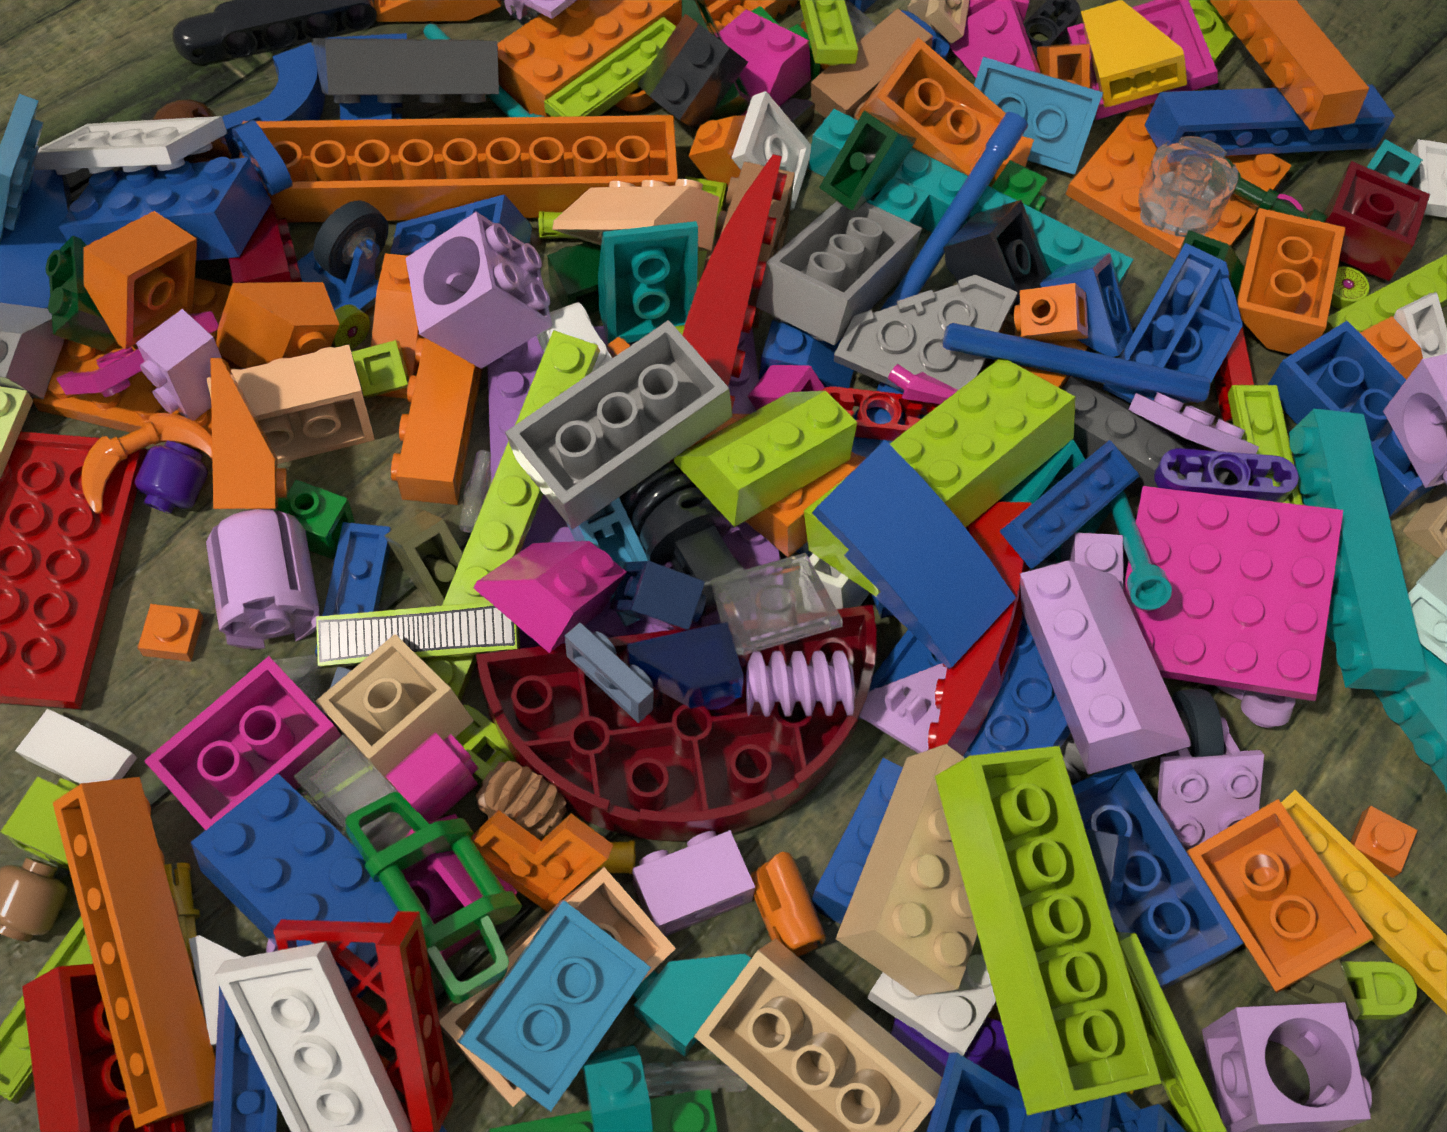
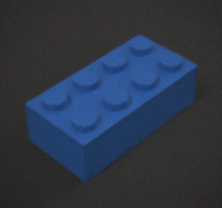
[58,157,272,261]
[1267,321,1438,518]
[1072,763,1243,991]
[191,773,399,998]

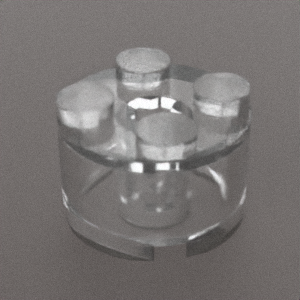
[1138,136,1238,237]

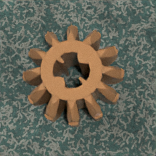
[476,761,567,841]

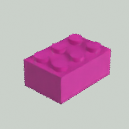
[144,656,348,830]

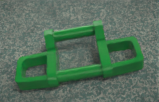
[345,792,522,1004]

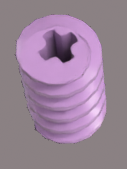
[746,651,855,717]

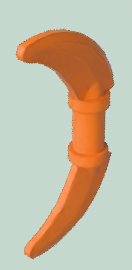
[82,413,212,514]

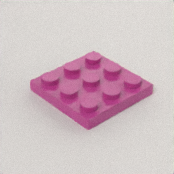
[1067,0,1218,120]

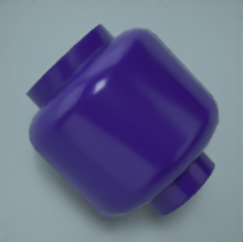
[135,440,208,514]

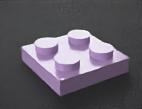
[1128,392,1259,454]

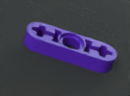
[1154,448,1299,503]

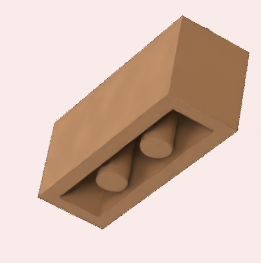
[811,8,933,120]

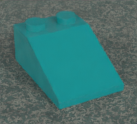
[598,221,698,344]

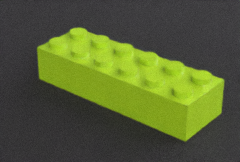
[804,358,1075,597]
[934,746,1162,1115]

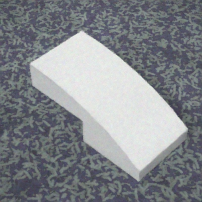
[15,709,137,785]

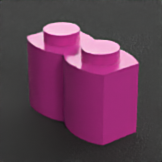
[385,732,479,822]

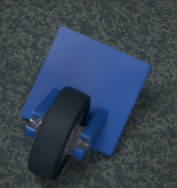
[298,201,389,312]

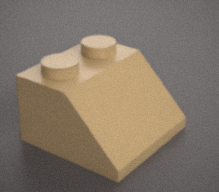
[315,634,474,790]

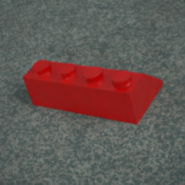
[22,964,185,1132]

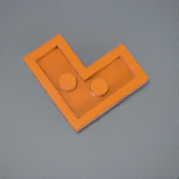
[471,810,613,912]

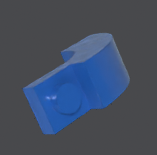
[222,42,325,159]

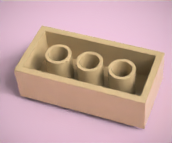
[836,744,977,996]
[694,939,942,1132]

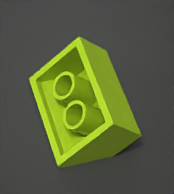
[674,391,857,527]

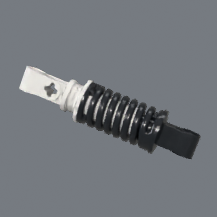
[536,302,750,617]

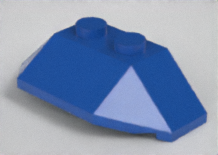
[1102,243,1243,403]

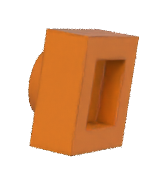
[138,604,204,662]
[1350,805,1418,878]

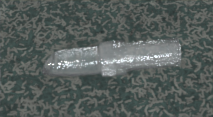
[460,450,492,533]

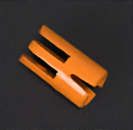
[750,852,827,957]

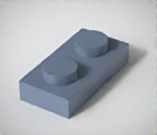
[565,622,654,723]

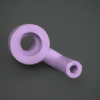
[1216,686,1295,728]

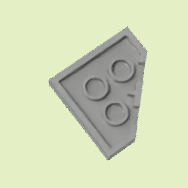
[834,275,1018,392]

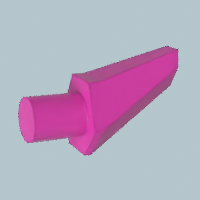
[888,364,958,404]

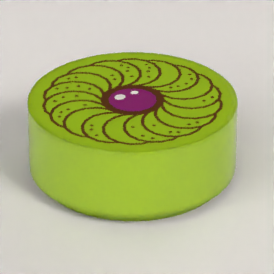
[1330,267,1369,309]
[332,304,370,350]

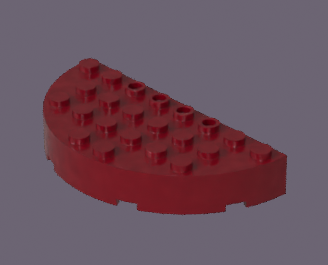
[476,605,876,841]

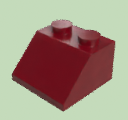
[1324,161,1430,281]

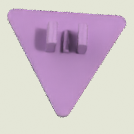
[855,663,947,753]

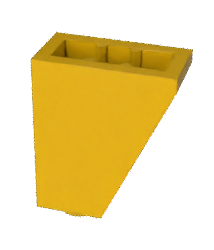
[1081,0,1187,108]

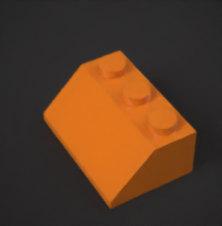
[1237,208,1345,354]

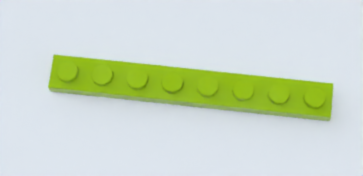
[422,330,600,702]

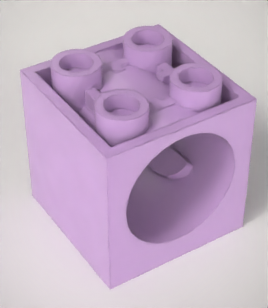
[405,212,552,368]
[1383,354,1447,488]
[1202,1002,1372,1132]

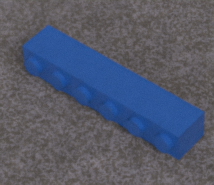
[1144,84,1395,159]

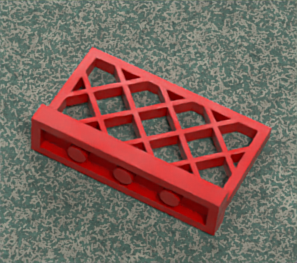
[273,911,454,1132]

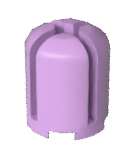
[206,509,319,649]

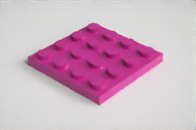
[1123,486,1343,701]

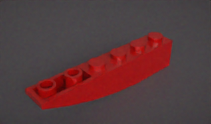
[683,154,787,409]
[928,502,1031,756]

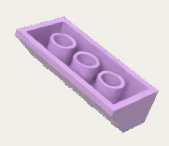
[1020,560,1191,774]

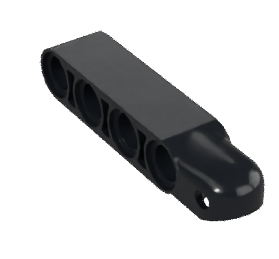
[172,0,377,64]

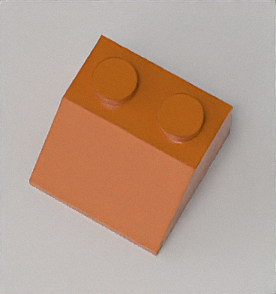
[84,211,197,349]
[214,282,340,369]

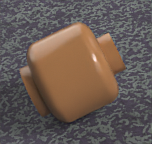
[0,857,68,942]

